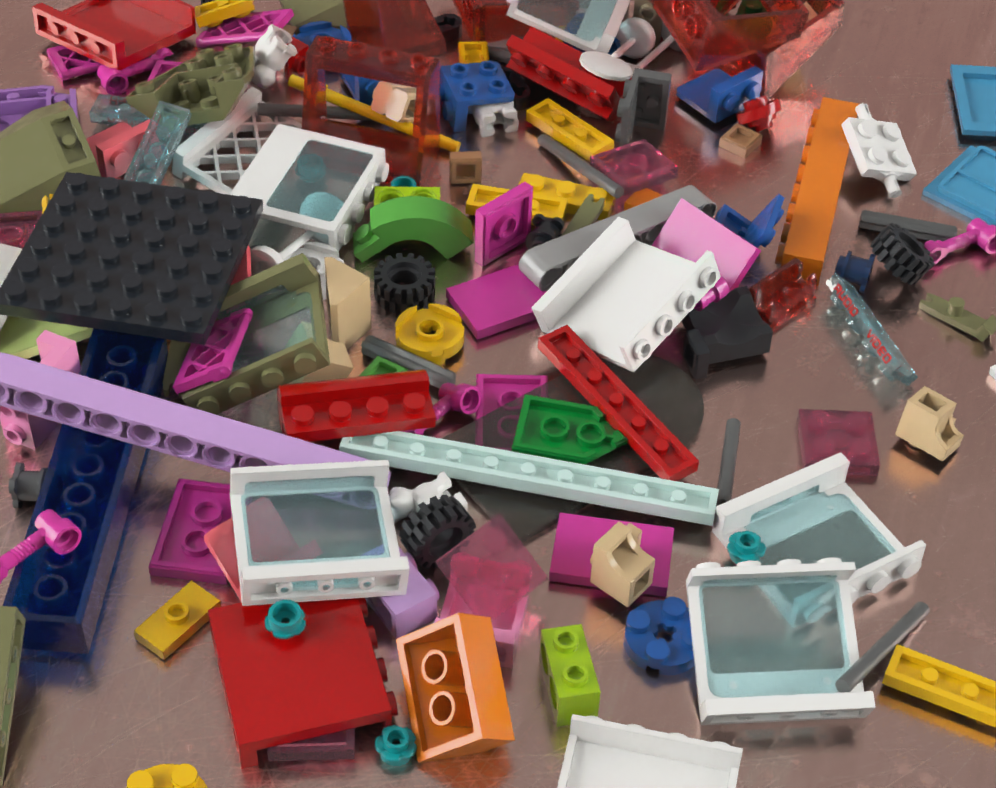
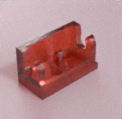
[749,258,817,331]

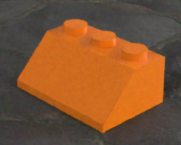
[396,613,515,763]

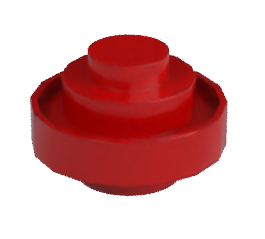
[735,95,782,132]

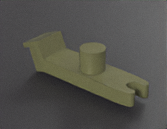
[562,194,605,236]
[919,293,996,342]
[163,340,191,397]

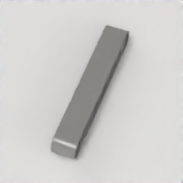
[518,185,717,291]

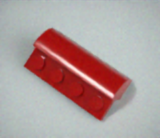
[506,26,632,122]
[277,369,436,442]

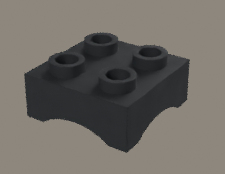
[681,286,773,364]

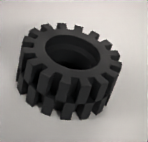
[870,223,935,285]
[374,253,435,313]
[399,494,476,569]

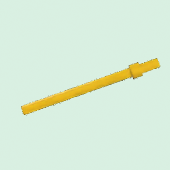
[288,74,461,152]

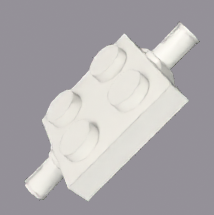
[841,103,917,198]

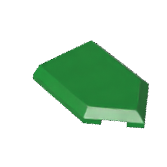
[511,394,628,465]

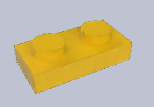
[195,0,255,28]

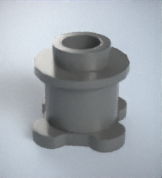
[8,462,57,508]

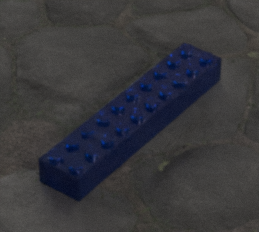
[3,328,168,654]

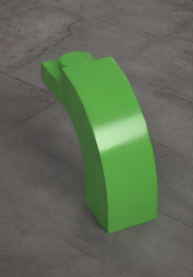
[353,196,474,263]

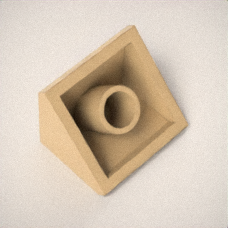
[324,257,372,350]

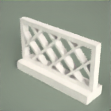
[172,86,311,195]

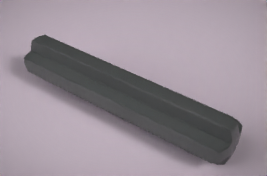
[859,210,957,241]
[361,335,456,389]

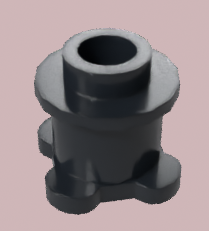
[525,214,564,250]

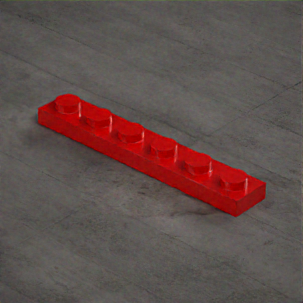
[537,325,699,481]

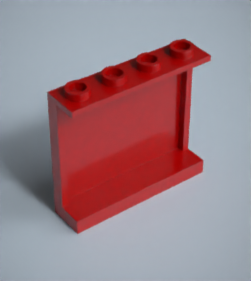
[32,0,196,70]
[208,598,398,769]

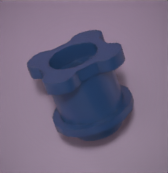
[834,251,876,294]

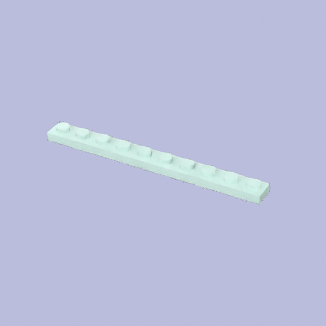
[339,431,719,526]

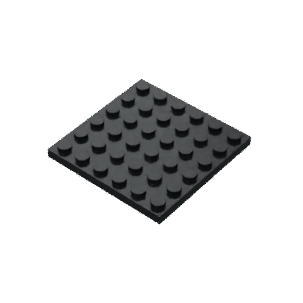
[0,172,263,345]

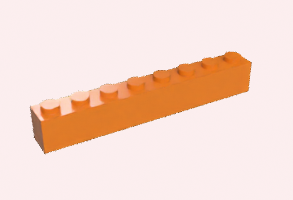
[775,97,859,286]

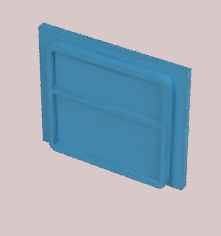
[950,64,996,137]
[922,145,996,226]

